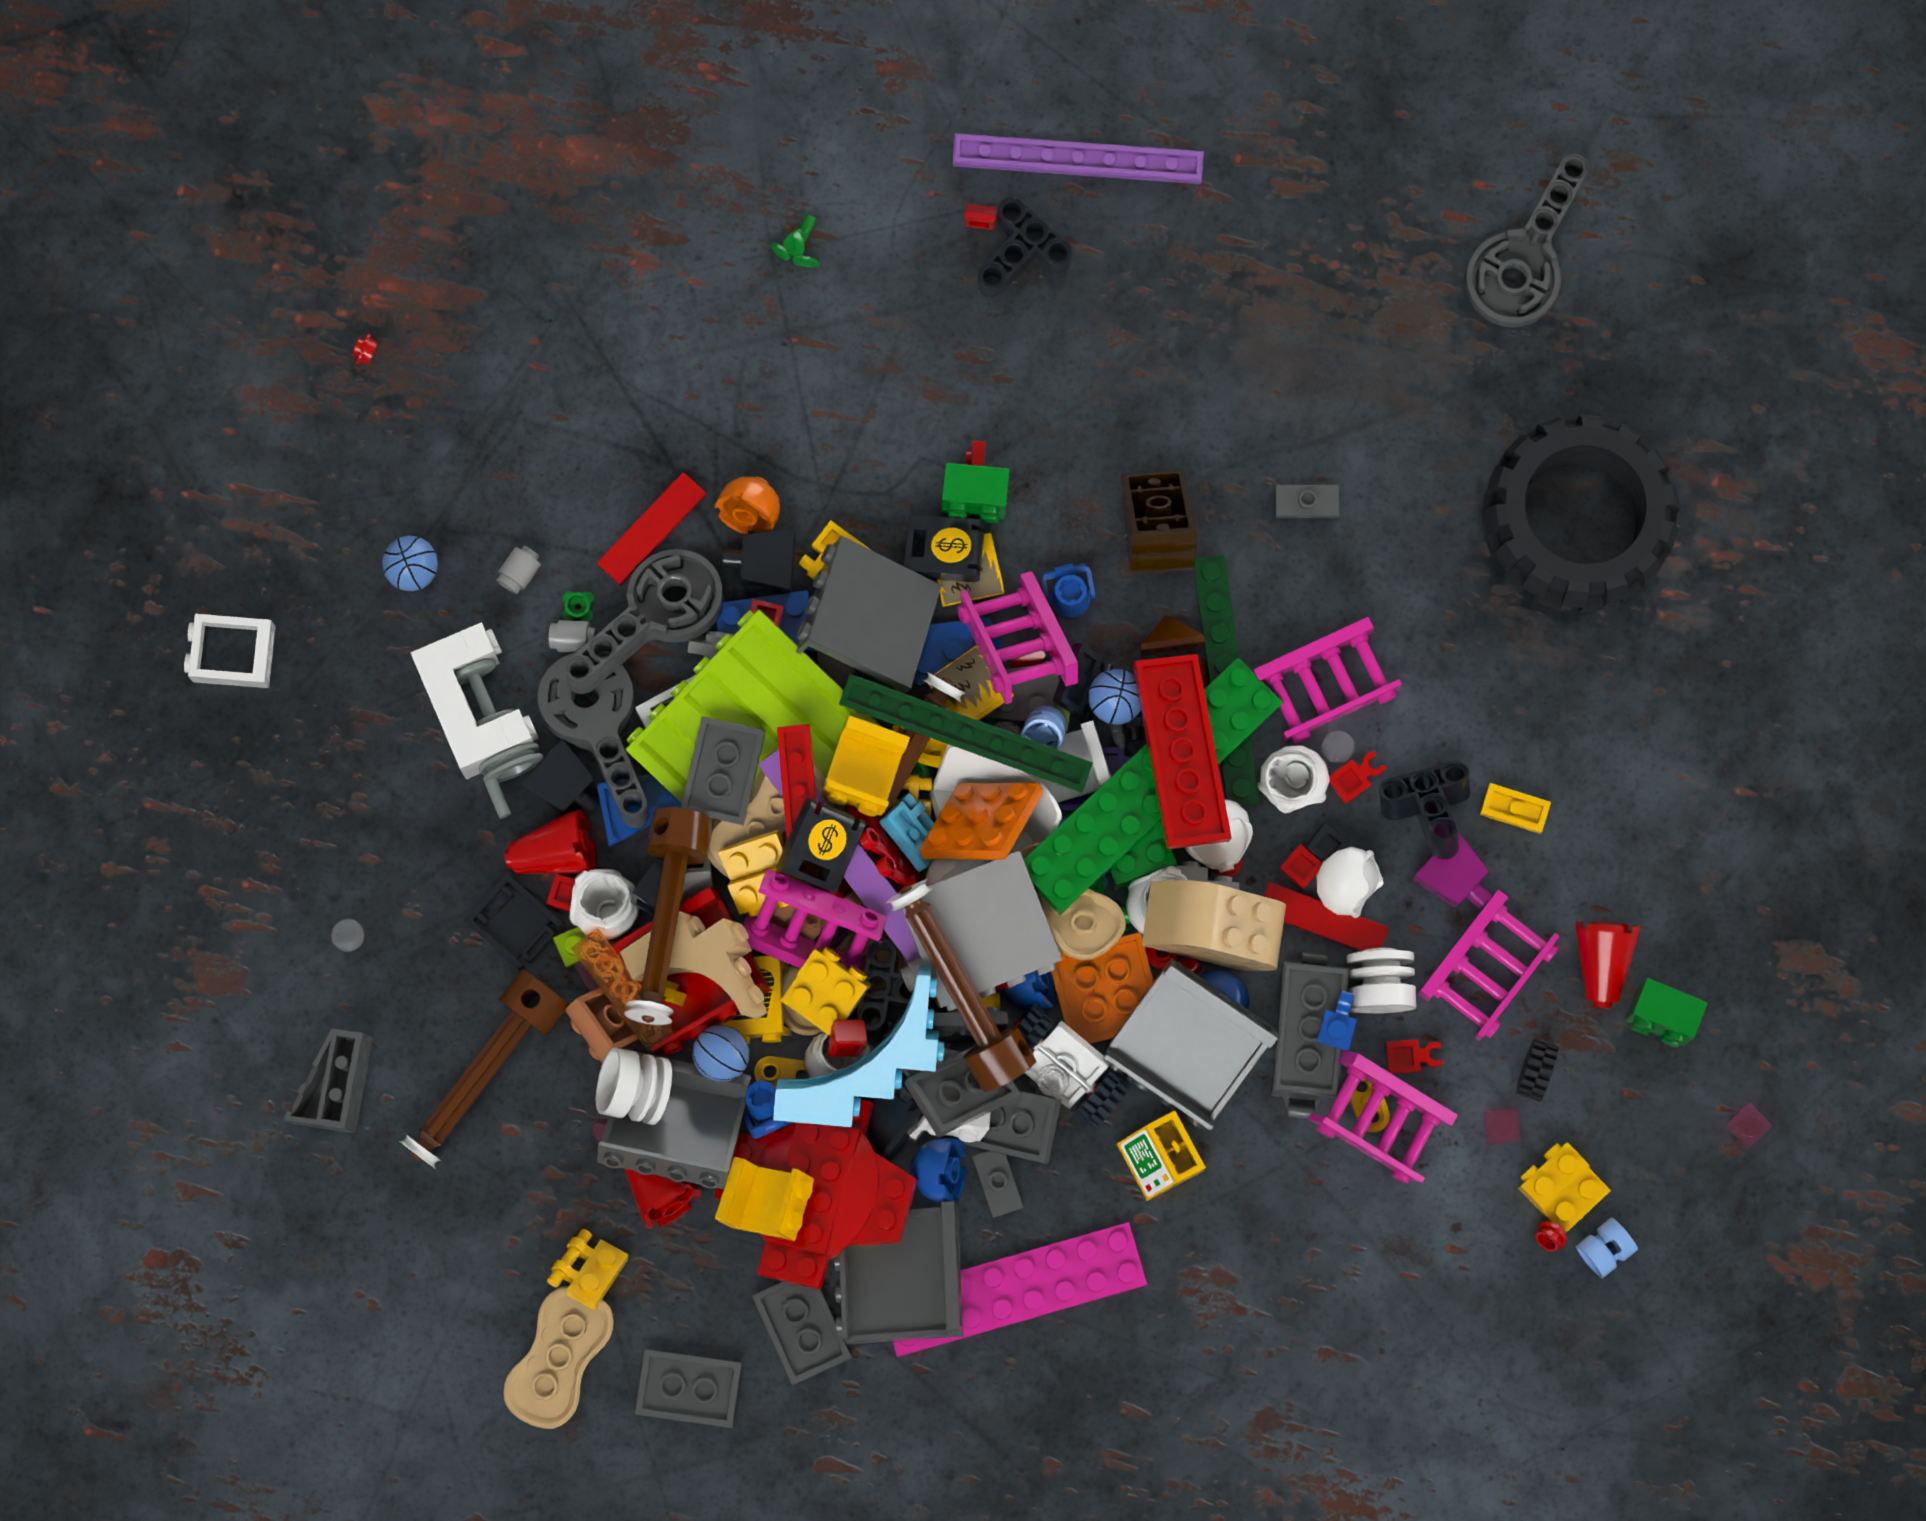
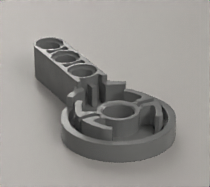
[1465,154,1588,327]
[565,549,724,694]
[538,652,650,828]

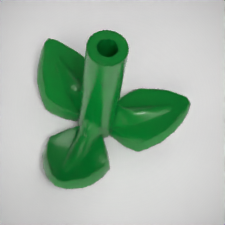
[769,215,820,268]

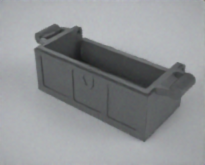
[1270,951,1349,1119]

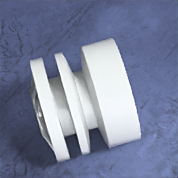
[1347,948,1416,1014]
[595,1047,672,1125]

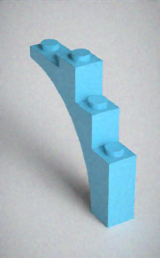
[773,966,945,1127]

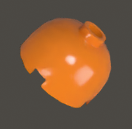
[715,477,780,535]

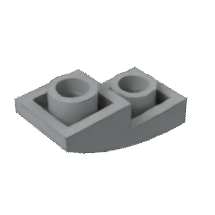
[1176,861,1240,890]

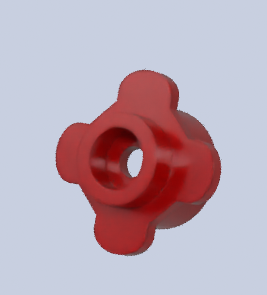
[351,333,377,365]

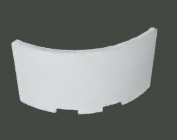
[929,745,1062,854]

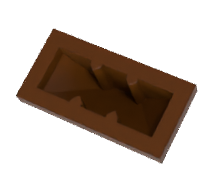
[1140,615,1205,656]

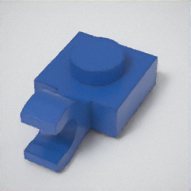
[1316,991,1357,1051]

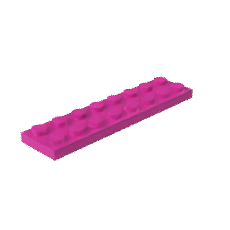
[893,1222,1147,1357]

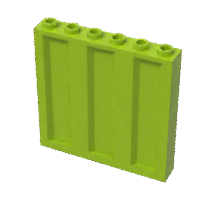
[626,609,884,845]

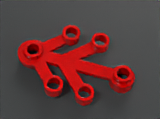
[846,804,924,892]

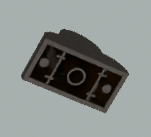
[1121,469,1196,575]

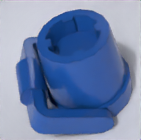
[1040,563,1096,619]
[744,1081,792,1139]

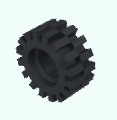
[1516,1039,1559,1102]

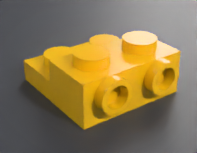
[718,829,801,917]
[780,947,872,1036]
[1518,1142,1611,1234]

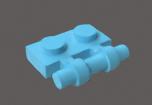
[879,792,934,872]

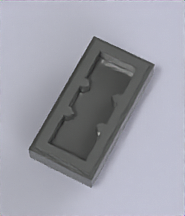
[1275,485,1340,518]
[972,1151,1024,1218]

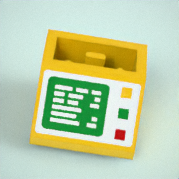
[1116,1110,1206,1201]

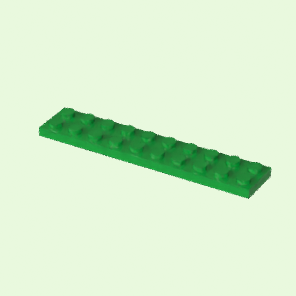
[1024,658,1283,915]

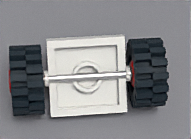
[1012,1004,1131,1129]

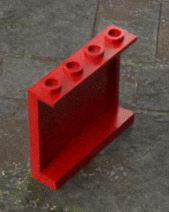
[601,887,771,1056]

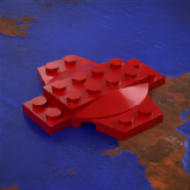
[714,1099,918,1291]

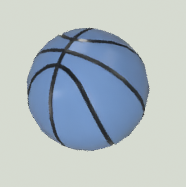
[382,535,438,591]
[1089,669,1141,725]
[692,1025,750,1082]

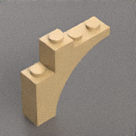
[620,912,767,1019]

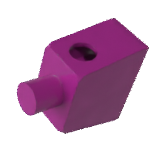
[1412,833,1493,910]

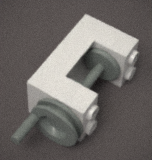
[410,622,544,819]

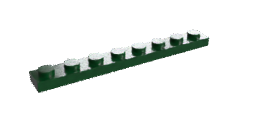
[1194,555,1259,807]
[839,674,1093,793]

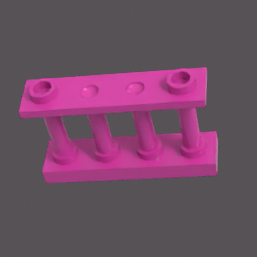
[957,571,1078,704]
[1253,617,1402,744]
[743,868,887,972]
[1418,890,1560,1041]
[1308,1050,1458,1184]

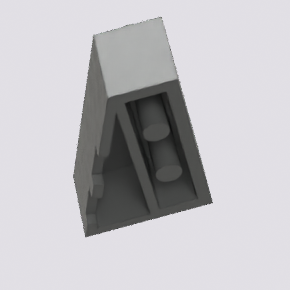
[283,1028,373,1134]

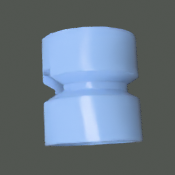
[1021,705,1066,750]
[1576,1217,1638,1279]

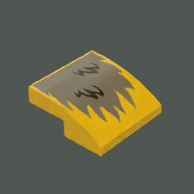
[937,533,1005,607]
[927,645,1014,720]

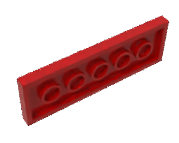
[1133,654,1232,849]

